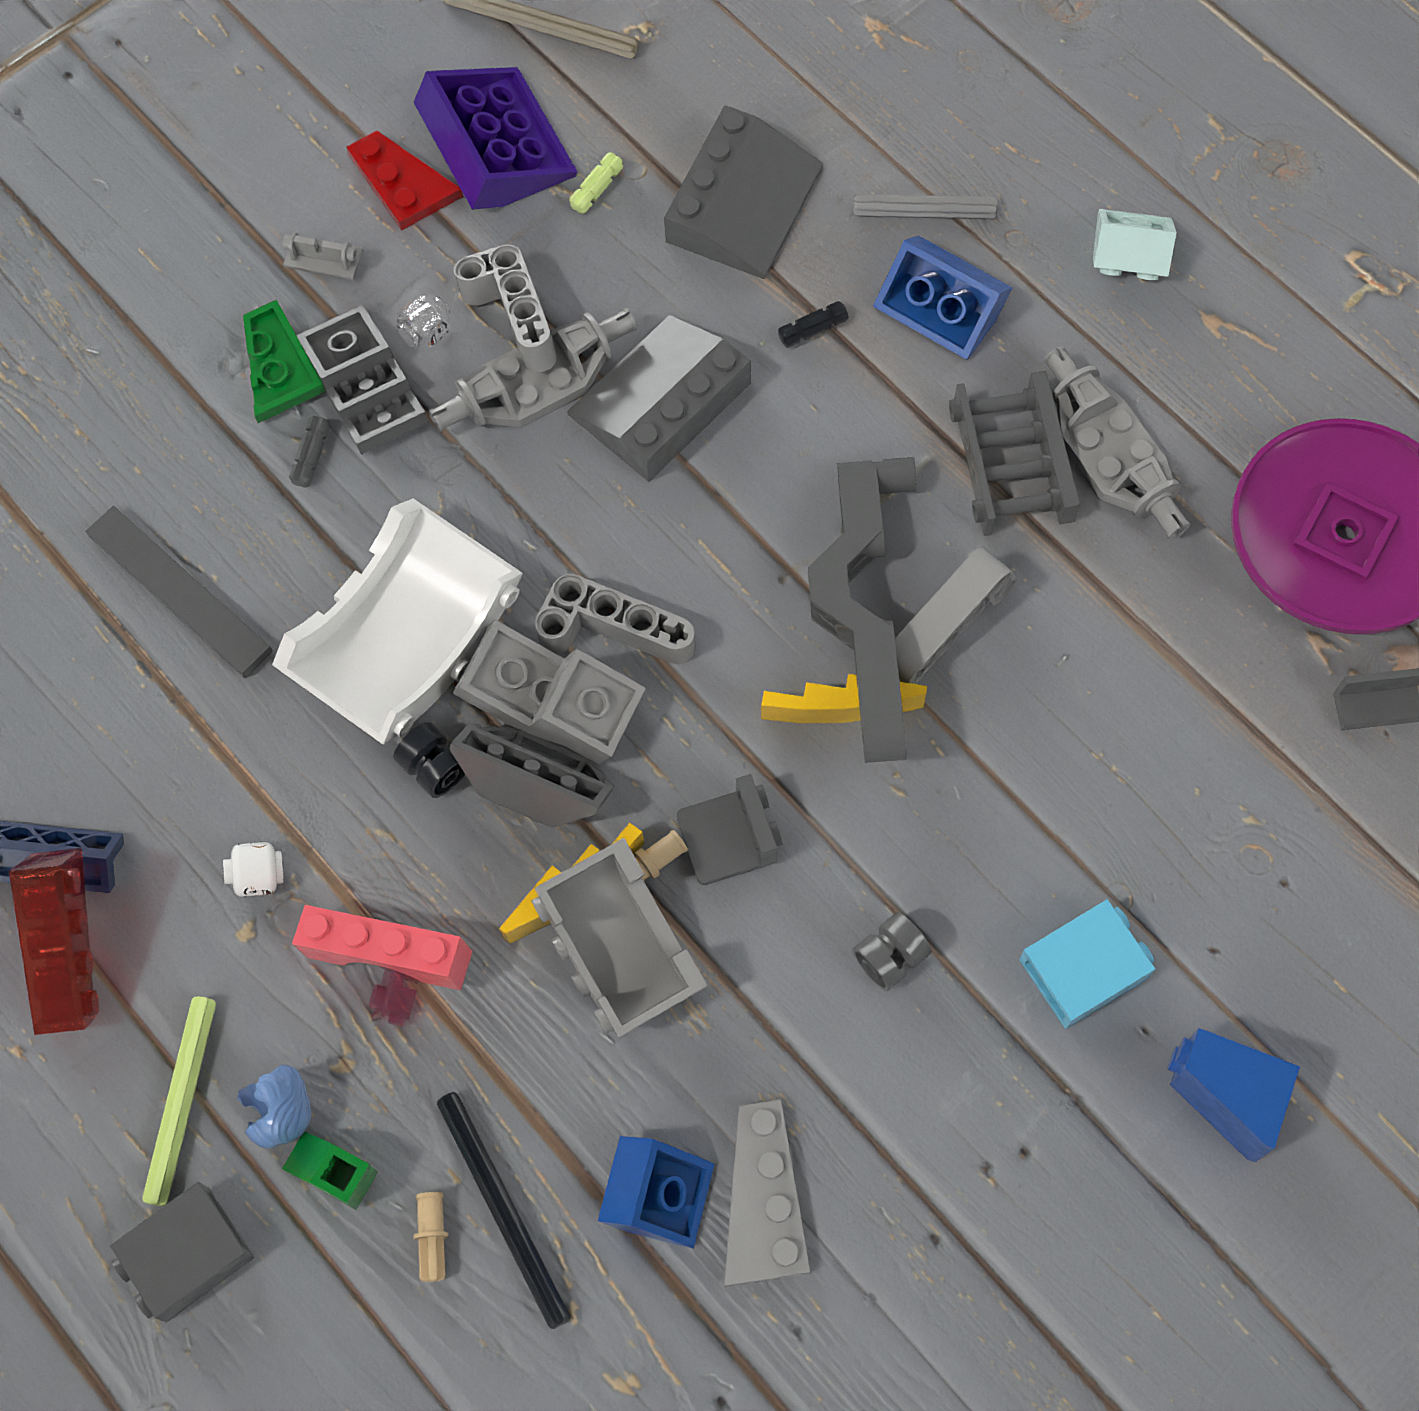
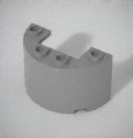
[531,838,707,1037]

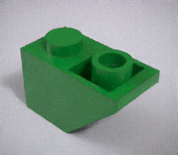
[282,1131,378,1210]

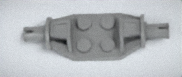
[428,308,637,432]
[1044,346,1191,539]

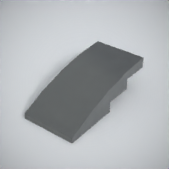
[296,305,429,454]

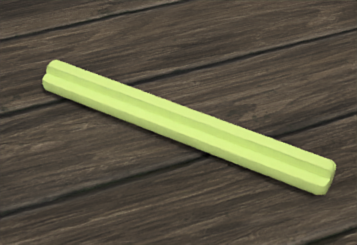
[142,996,216,1206]

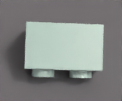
[1093,209,1177,280]

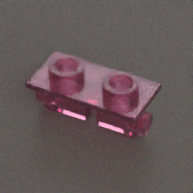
[369,966,419,1027]

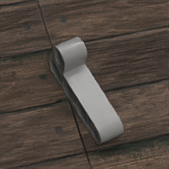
[454,244,557,372]
[895,546,1017,684]
[535,573,696,664]

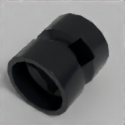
[393,722,465,798]

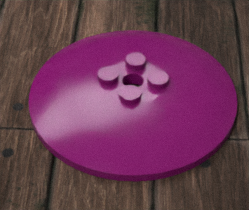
[1231,418,1419,634]

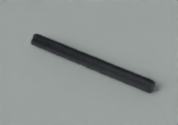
[437,1092,570,1329]

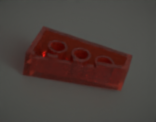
[9,848,99,1035]

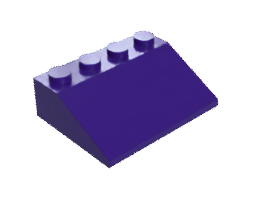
[413,67,578,210]

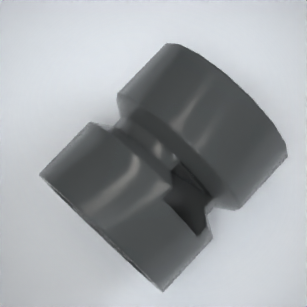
[852,912,932,991]

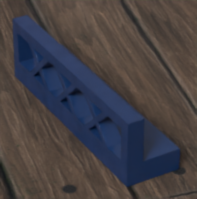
[0,821,124,893]

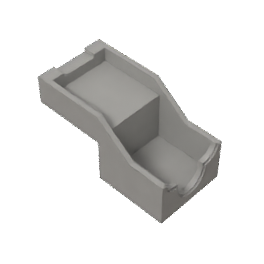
[453,620,646,765]

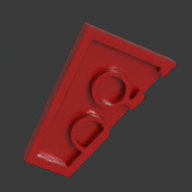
[346,130,463,231]

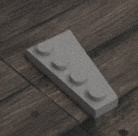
[724,1099,810,1288]

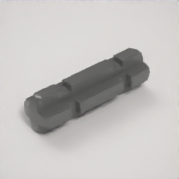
[289,416,330,488]

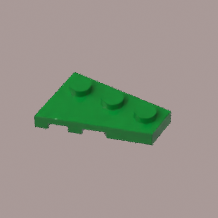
[243,299,326,423]

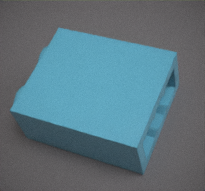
[1019,899,1155,1030]

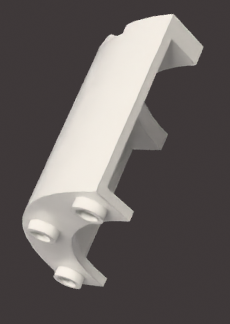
[272,499,523,744]

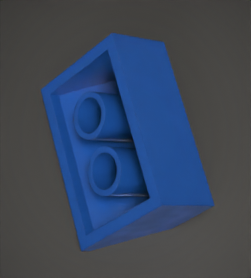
[873,235,1013,360]

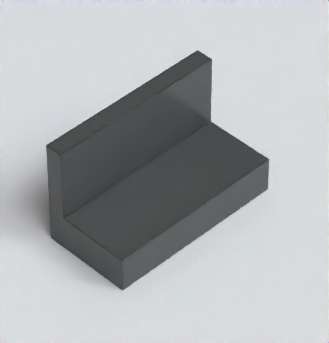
[1333,668,1419,731]

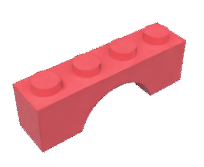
[292,905,473,991]

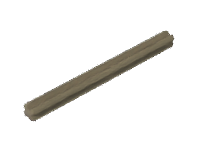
[444,0,639,59]

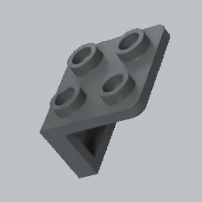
[677,774,782,885]

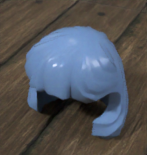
[236,1065,311,1149]

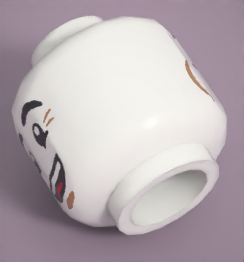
[223,842,283,897]

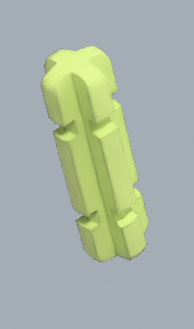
[569,152,623,214]

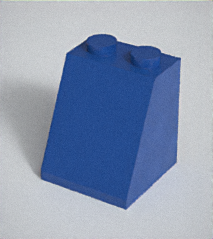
[1167,1028,1300,1162]

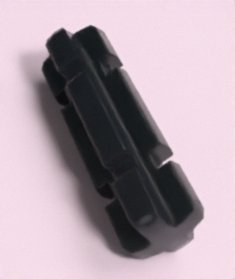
[778,301,849,348]

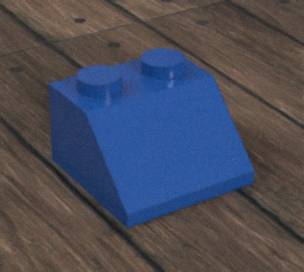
[598,1136,715,1249]

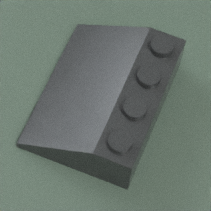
[664,105,823,280]
[567,315,751,482]

